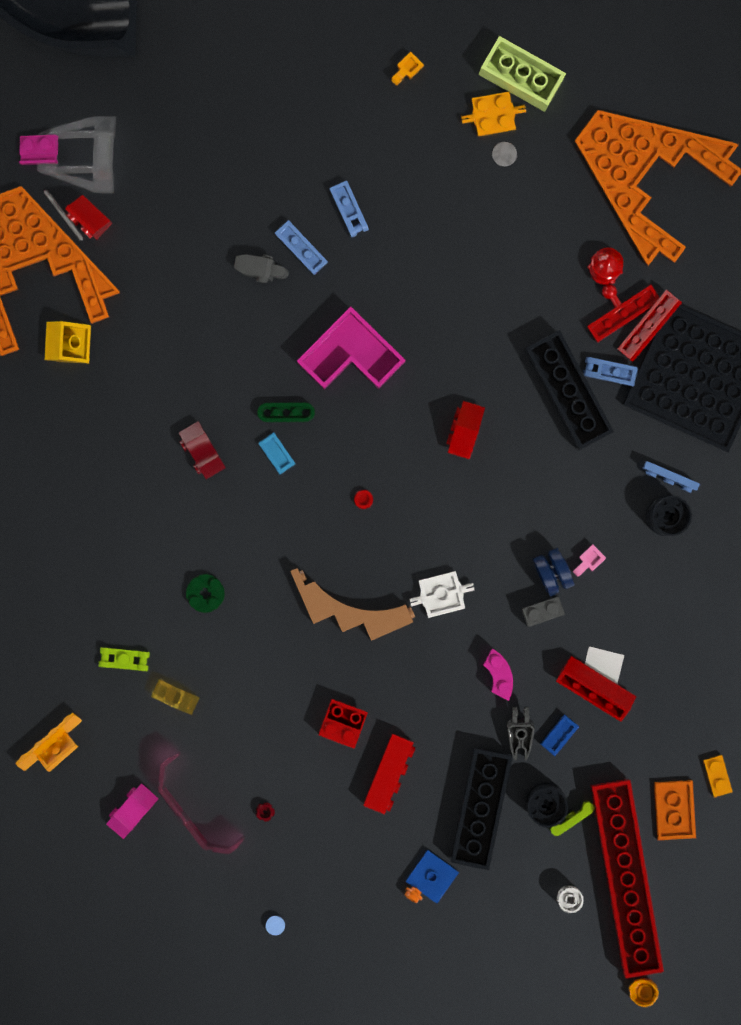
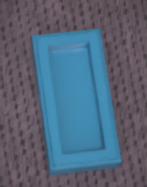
[258,432,296,475]

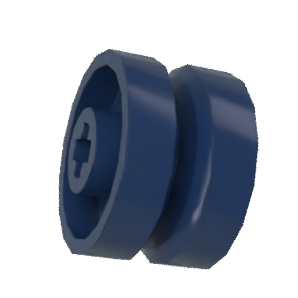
[533,548,575,597]

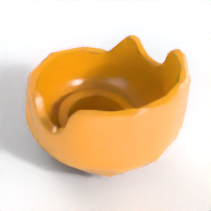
[629,977,659,1007]

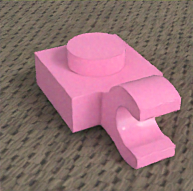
[572,544,606,577]

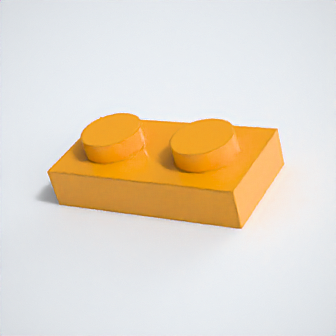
[703,755,733,797]

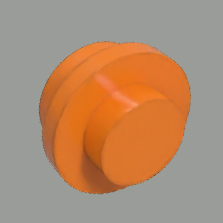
[404,886,423,904]

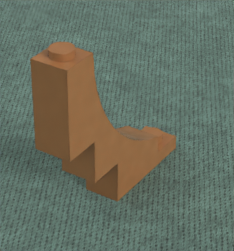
[290,568,415,641]

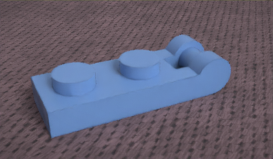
[329,181,369,237]
[583,357,638,387]

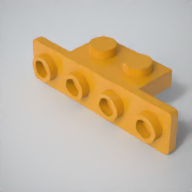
[15,713,82,772]

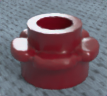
[256,802,275,822]

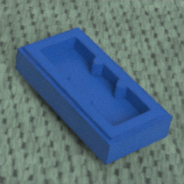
[540,714,579,756]

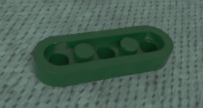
[257,403,315,422]

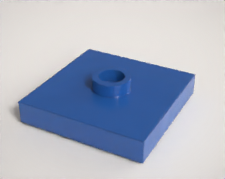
[406,850,459,904]

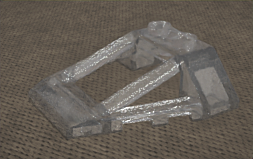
[37,116,116,193]

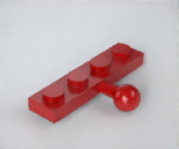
[587,284,660,343]

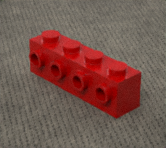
[556,656,637,722]
[363,733,416,814]

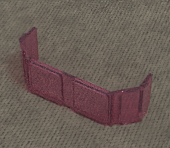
[158,752,245,854]

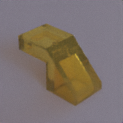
[151,679,200,715]

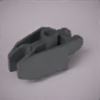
[234,254,289,283]
[507,707,535,760]

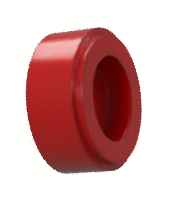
[354,490,373,509]

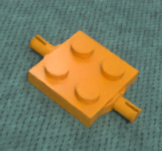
[461,92,526,137]

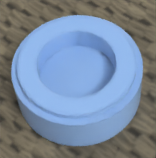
[266,915,285,935]

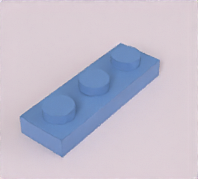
[275,220,328,275]
[642,461,700,493]

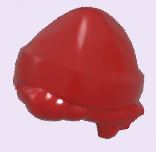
[587,248,623,285]

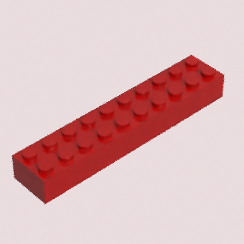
[591,779,664,978]

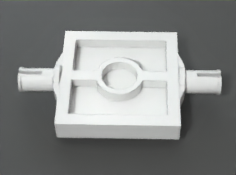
[409,571,474,618]

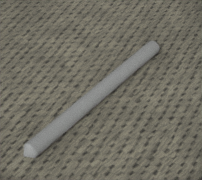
[44,189,83,241]

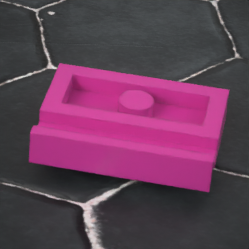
[19,135,58,165]

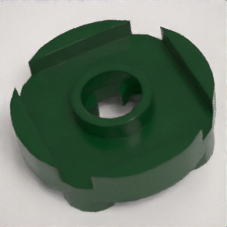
[186,574,225,613]

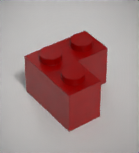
[446,401,485,459]

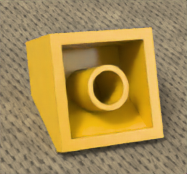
[45,321,91,363]

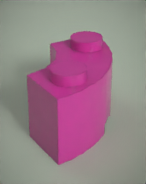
[483,648,513,701]
[106,783,159,839]

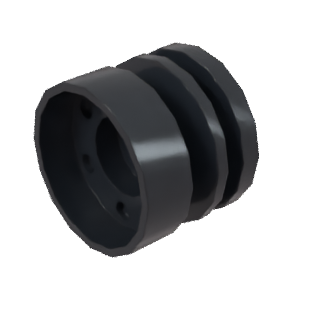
[646,496,692,536]
[526,782,568,828]

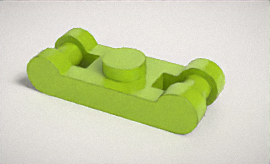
[98,647,150,671]
[550,801,594,836]

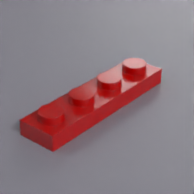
[618,290,682,362]

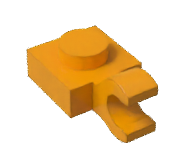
[391,52,424,86]

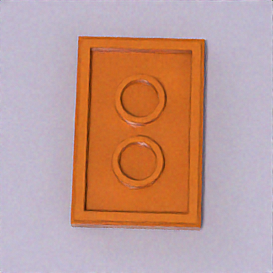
[654,780,696,840]

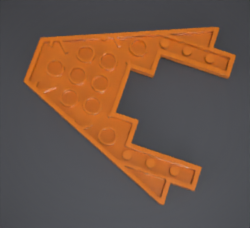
[575,110,741,266]
[0,186,120,356]

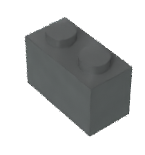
[521,596,565,627]

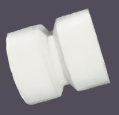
[557,885,584,913]

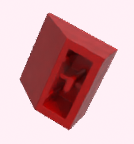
[65,195,112,240]
[319,699,368,749]

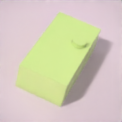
[479,36,566,112]

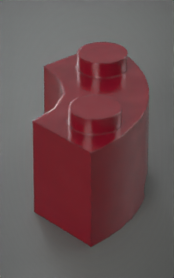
[179,421,226,479]

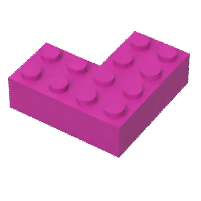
[297,307,406,390]

